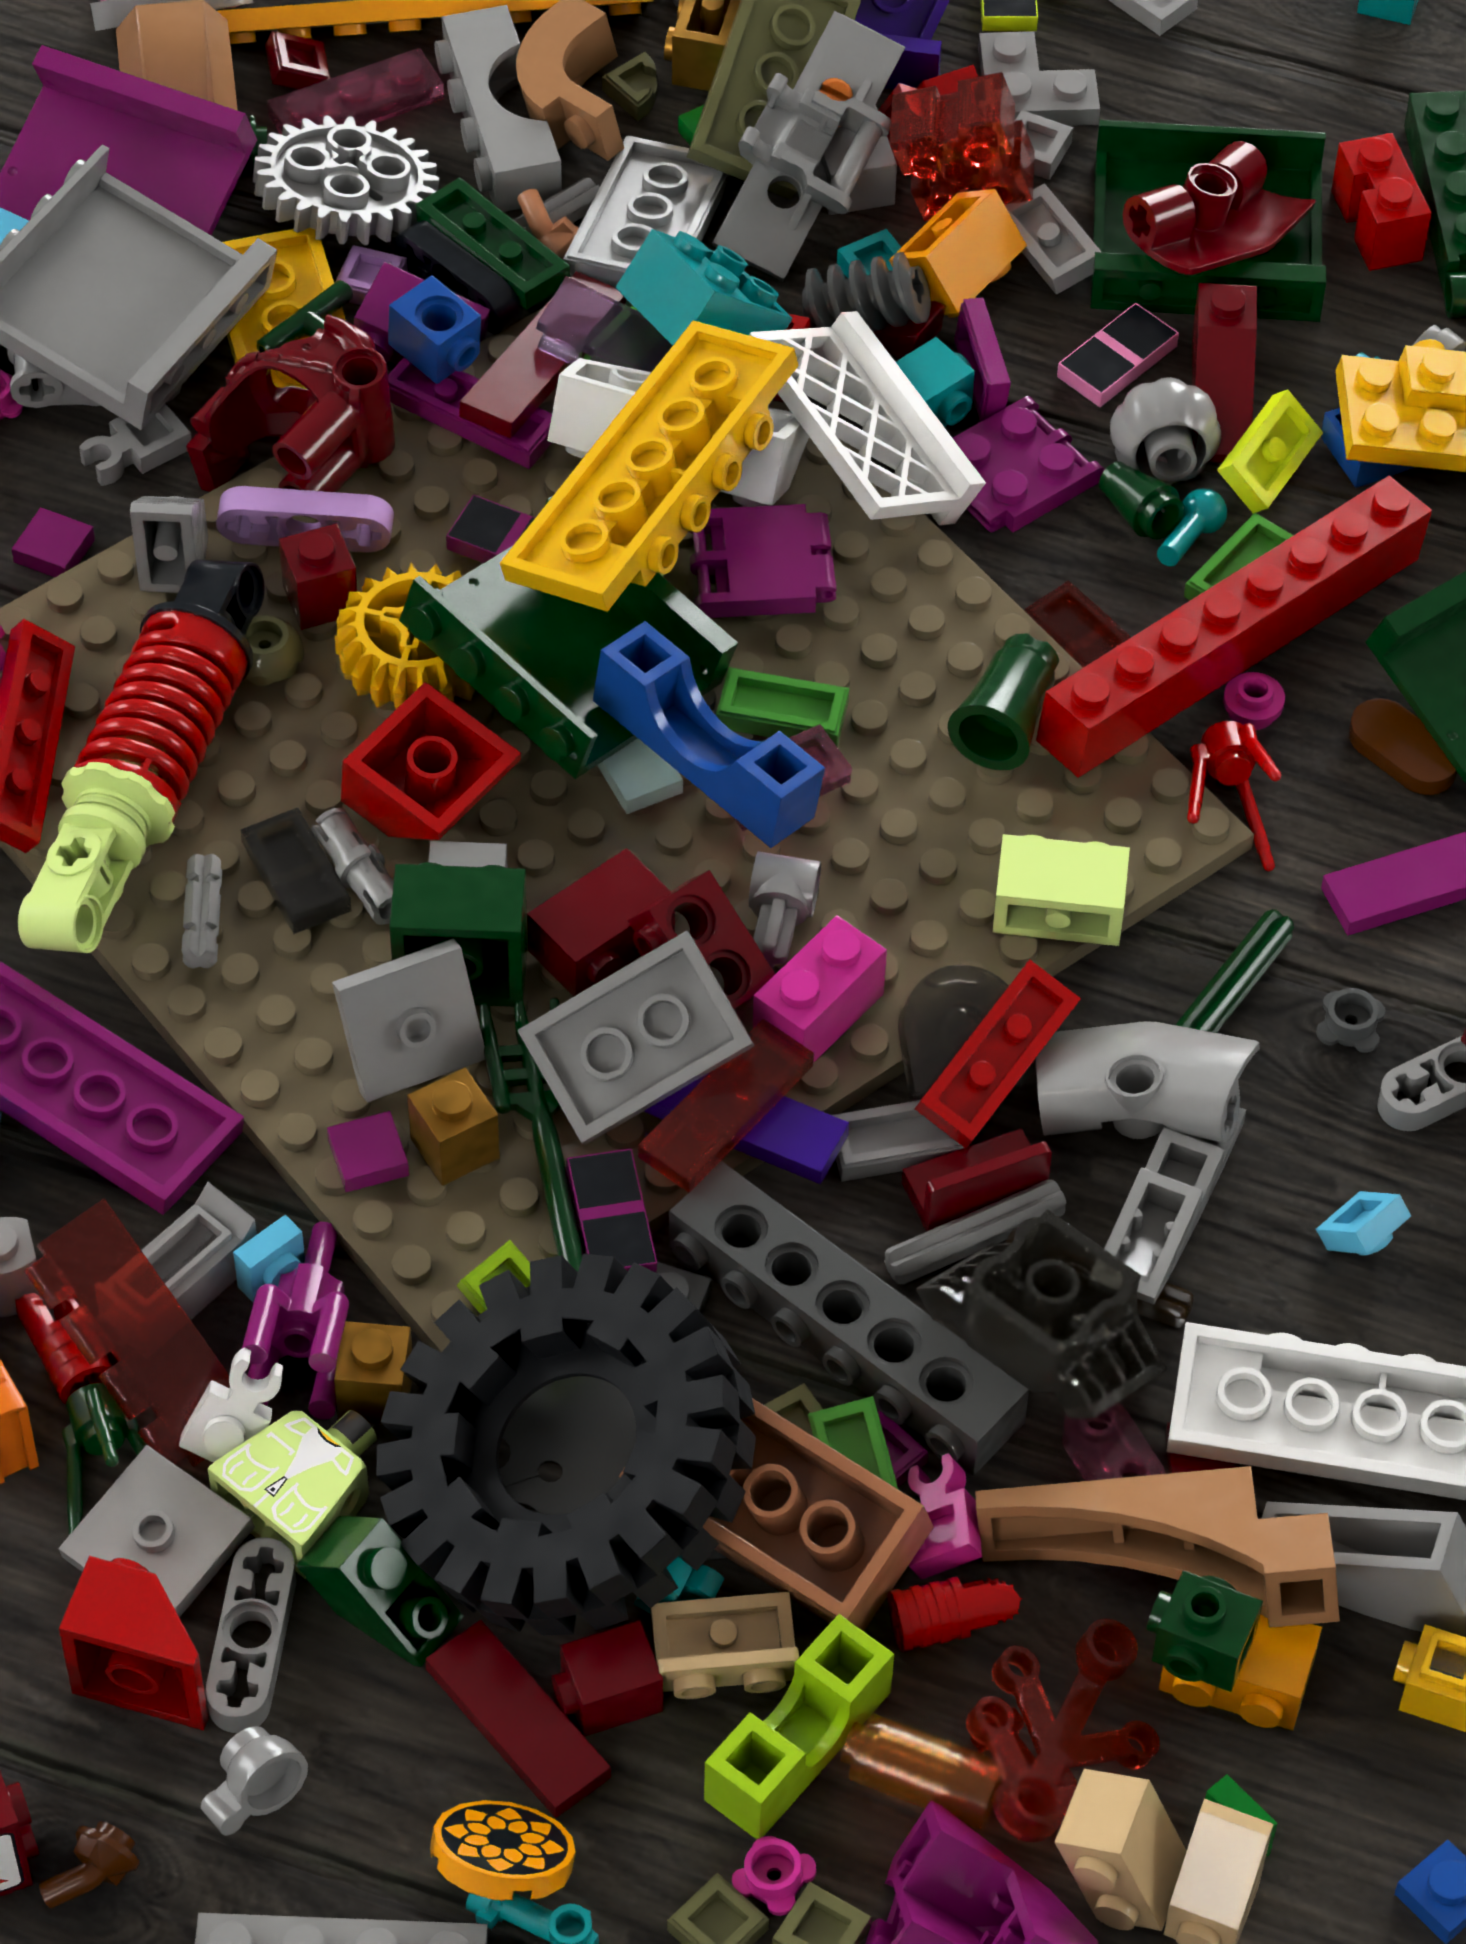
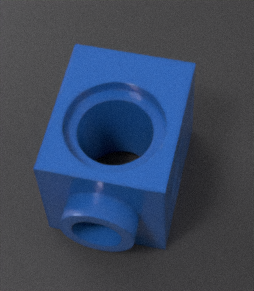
[388,275,481,384]

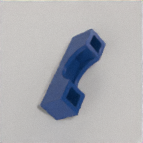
[593,621,825,848]

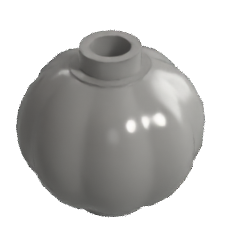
[1110,377,1221,485]

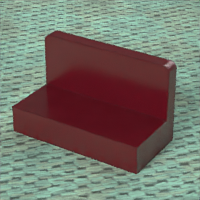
[901,1128,1052,1232]

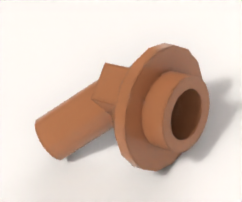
[517,189,579,259]

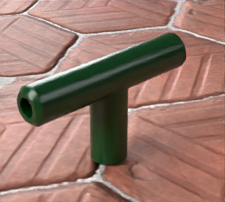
[257,280,353,353]

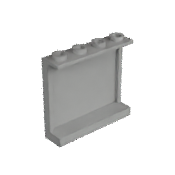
[0,144,277,430]

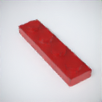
[0,619,75,853]

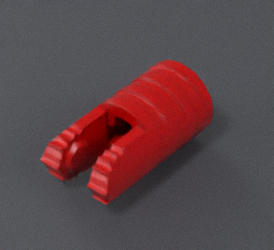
[15,1287,117,1404]
[888,1577,1023,1652]

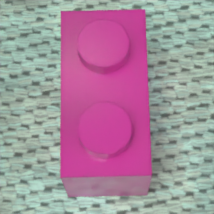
[752,915,887,1074]

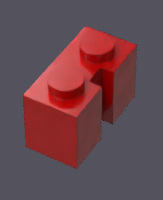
[1331,133,1431,271]

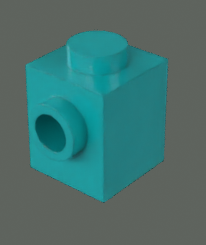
[896,337,975,427]

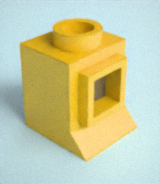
[1393,1624,1466,1732]

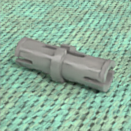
[311,808,394,925]

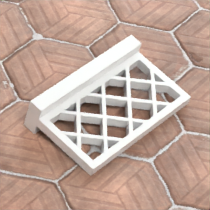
[749,311,986,525]

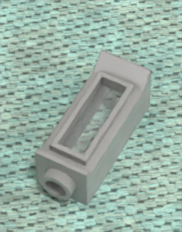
[93,1182,257,1360]

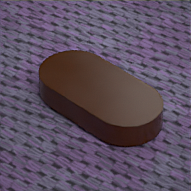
[1349,698,1457,795]

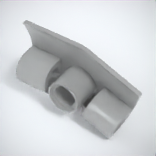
[1036,1022,1260,1143]

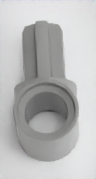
[749,851,821,968]

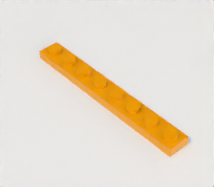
[217,0,654,44]

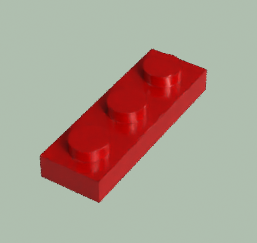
[914,959,1081,1149]

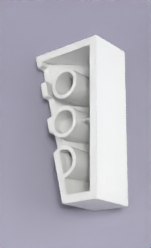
[547,358,819,507]

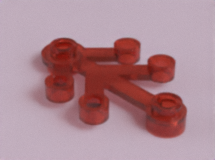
[966,1618,1160,1843]

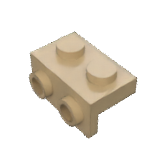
[650,1591,799,1699]

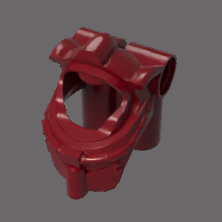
[190,314,395,517]

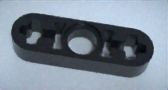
[395,220,523,334]

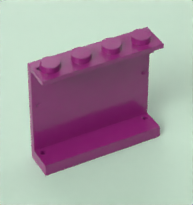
[0,45,257,236]

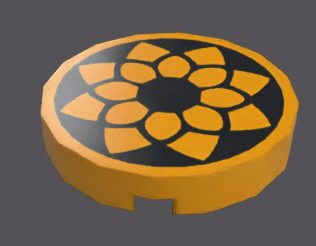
[430,1800,576,1901]

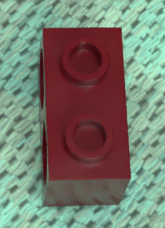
[627,870,775,1009]

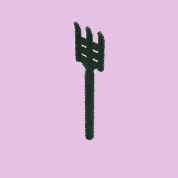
[480,997,584,1272]

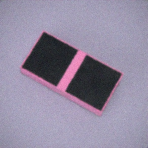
[1057,303,1179,407]

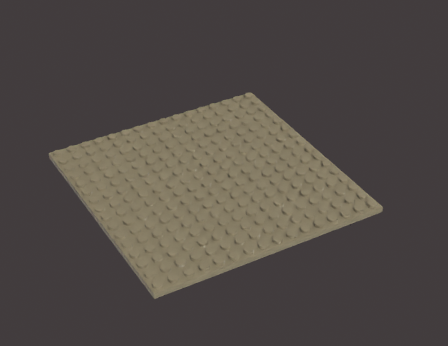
[0,286,1254,1353]

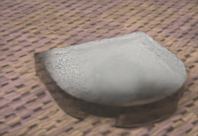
[898,965,1037,1100]

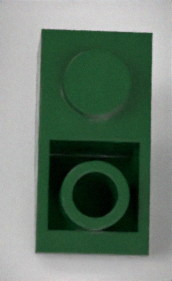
[296,1516,464,1667]

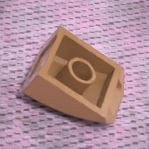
[116,0,238,111]

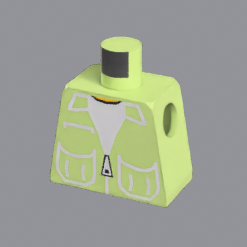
[208,1410,377,1579]

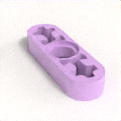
[216,486,394,552]

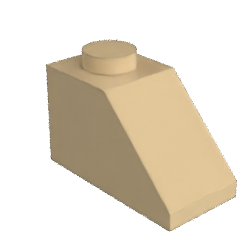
[1163,1799,1274,1944]

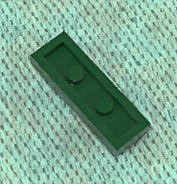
[415,177,571,310]

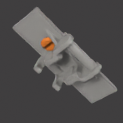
[712,11,905,282]

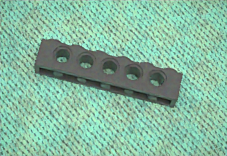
[669,1161,1029,1476]

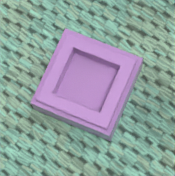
[335,245,408,305]

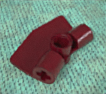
[1122,141,1316,275]

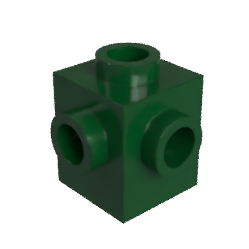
[1146,1570,1263,1692]

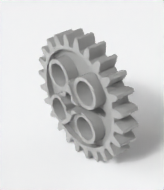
[253,116,439,245]

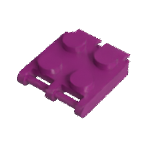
[953,396,1105,533]
[689,504,837,618]

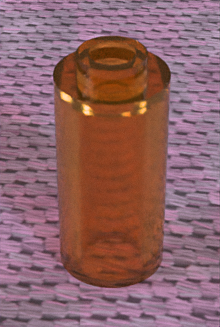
[841,1713,1007,1831]

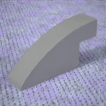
[1261,1501,1466,1637]

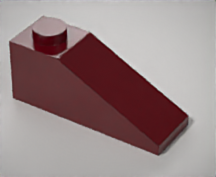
[1192,283,1257,463]

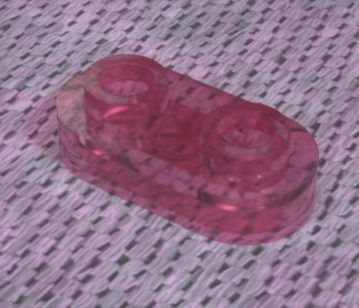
[1062,1396,1166,1481]

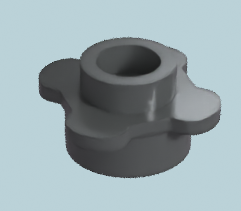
[1316,988,1386,1053]

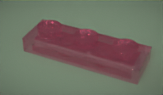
[267,48,444,135]

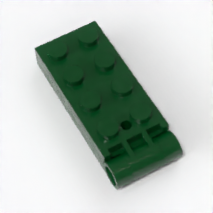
[1404,90,1466,318]

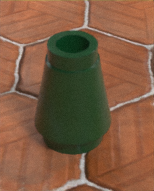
[1099,461,1184,540]

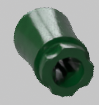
[947,633,1059,770]

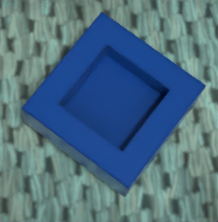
[1394,1839,1466,1944]

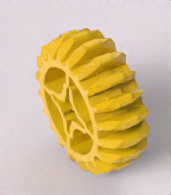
[334,562,475,709]

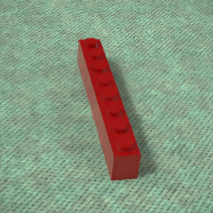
[1036,475,1432,778]

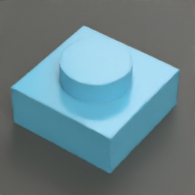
[1316,1191,1411,1256]
[233,1214,305,1302]

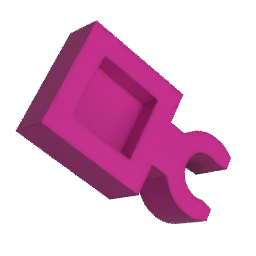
[908,1453,982,1580]

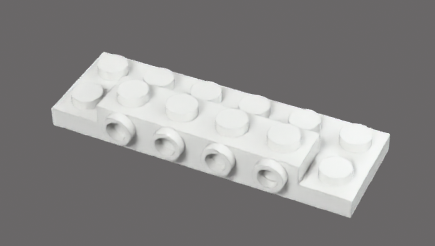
[1166,1322,1466,1500]

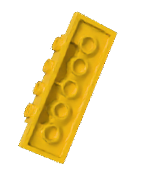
[500,320,799,612]
[1335,339,1466,472]

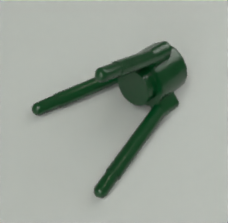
[62,1383,150,1535]

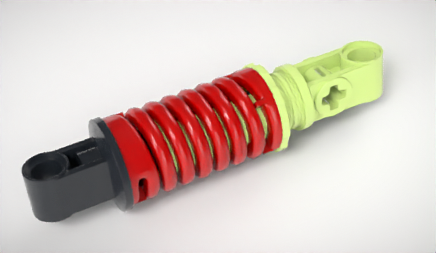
[18,560,265,953]

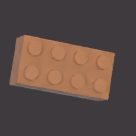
[619,1398,934,1631]

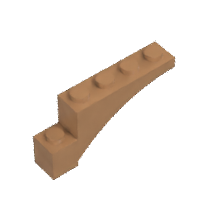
[975,1466,1340,1628]

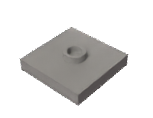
[332,939,485,1103]
[58,1445,255,1618]

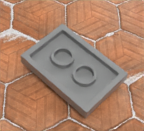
[517,931,755,1145]

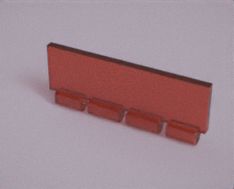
[24,1198,230,1467]

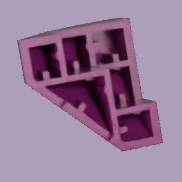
[865,1800,1099,1944]

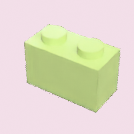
[992,834,1130,946]

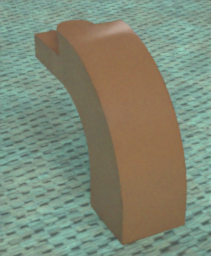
[516,0,624,161]

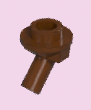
[39,1821,140,1908]

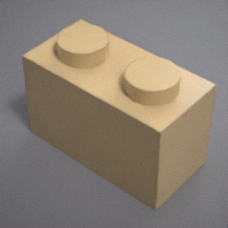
[1054,1769,1187,1931]

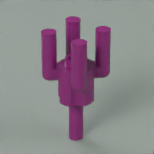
[242,1222,349,1419]

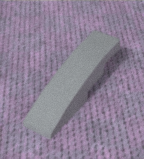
[1092,1107,1246,1304]

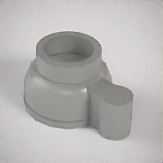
[201,1726,308,1836]

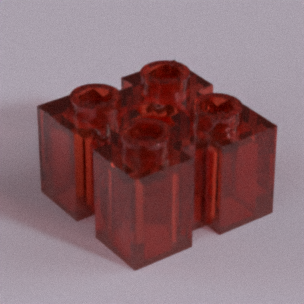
[889,72,1035,222]

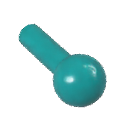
[1157,488,1227,567]

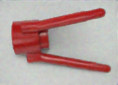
[1187,721,1281,872]

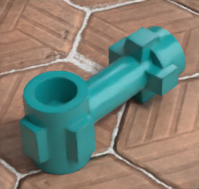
[466,1891,599,1944]

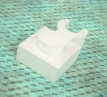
[179,1347,283,1463]

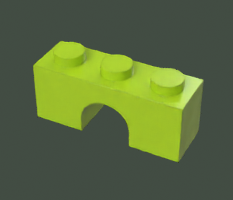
[704,1614,894,1839]

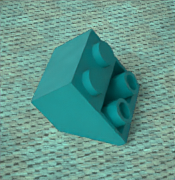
[615,229,793,346]

